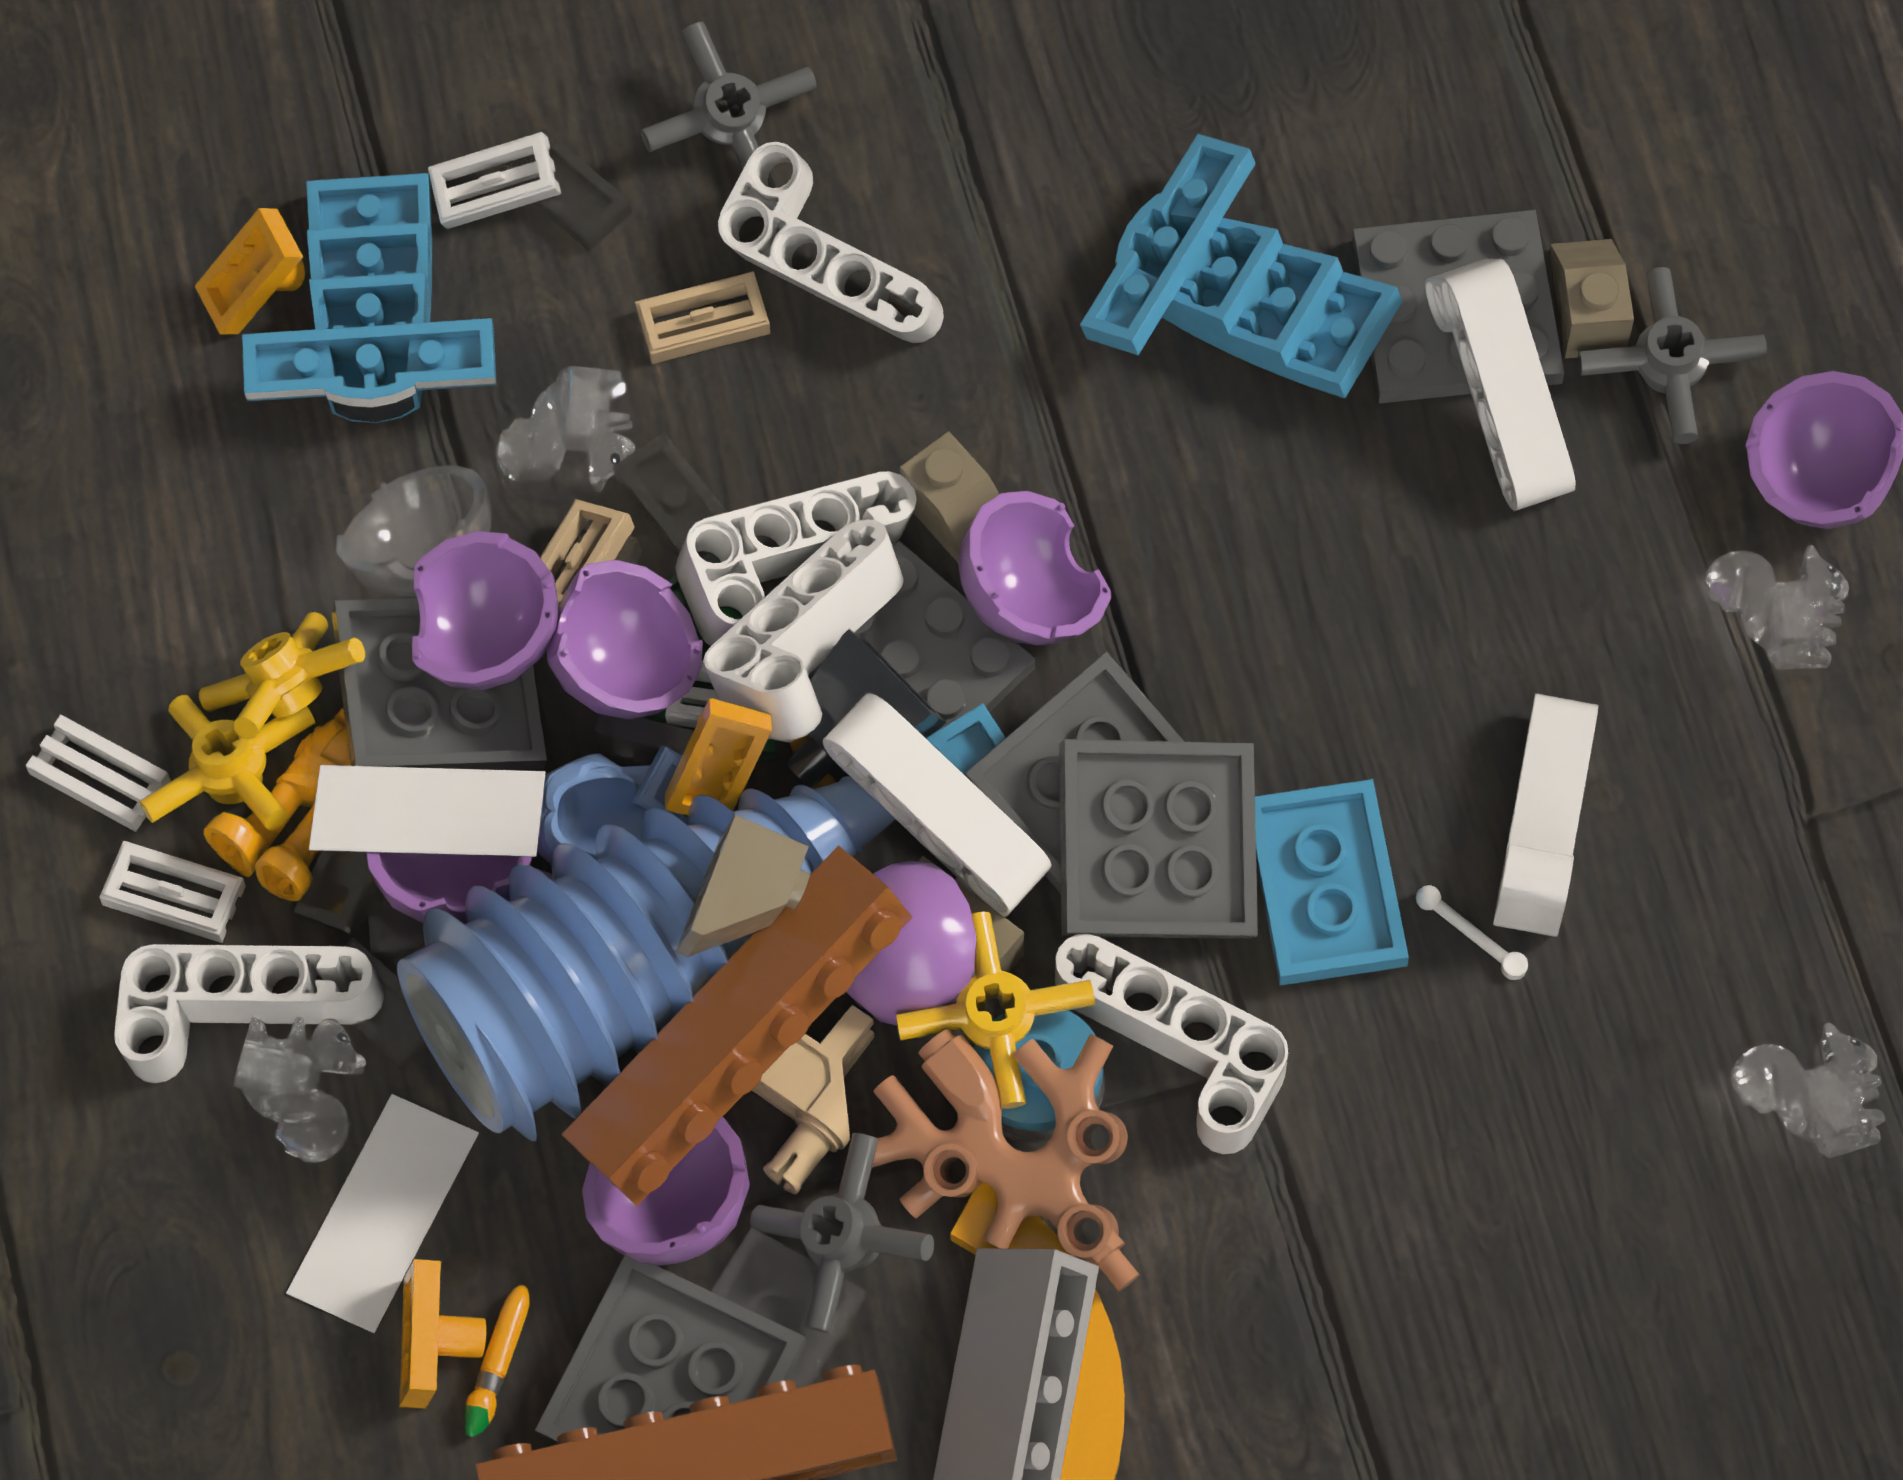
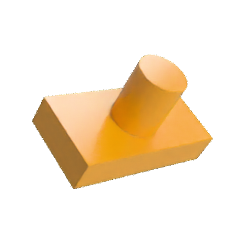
[195,208,305,334]
[665,698,772,816]
[399,1259,486,1409]

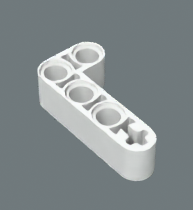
[718,142,944,343]
[1425,259,1576,511]
[675,471,917,646]
[703,519,904,740]
[823,693,1051,917]
[1493,693,1599,937]
[1055,934,1288,1154]
[115,944,384,1083]

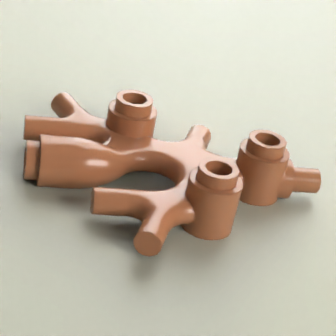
[872,1028,1139,1291]

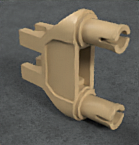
[752,1005,874,1194]

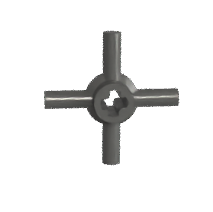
[641,22,817,188]
[1578,267,1767,444]
[750,1133,934,1333]

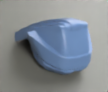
[537,753,650,865]

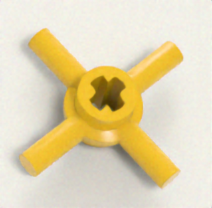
[199,612,365,739]
[139,695,315,830]
[896,912,1095,1109]

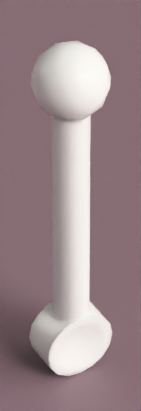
[1416,885,1528,980]

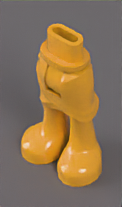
[204,709,351,901]

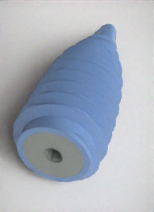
[397,776,895,1141]

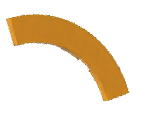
[950,1182,1125,1480]

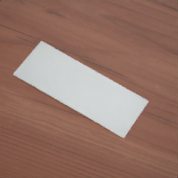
[309,765,545,857]
[286,1094,479,1333]

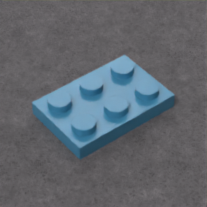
[1255,779,1409,986]

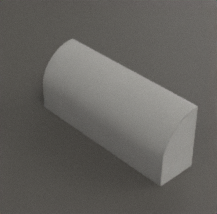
[933,1248,1099,1480]

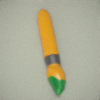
[465,1285,530,1438]

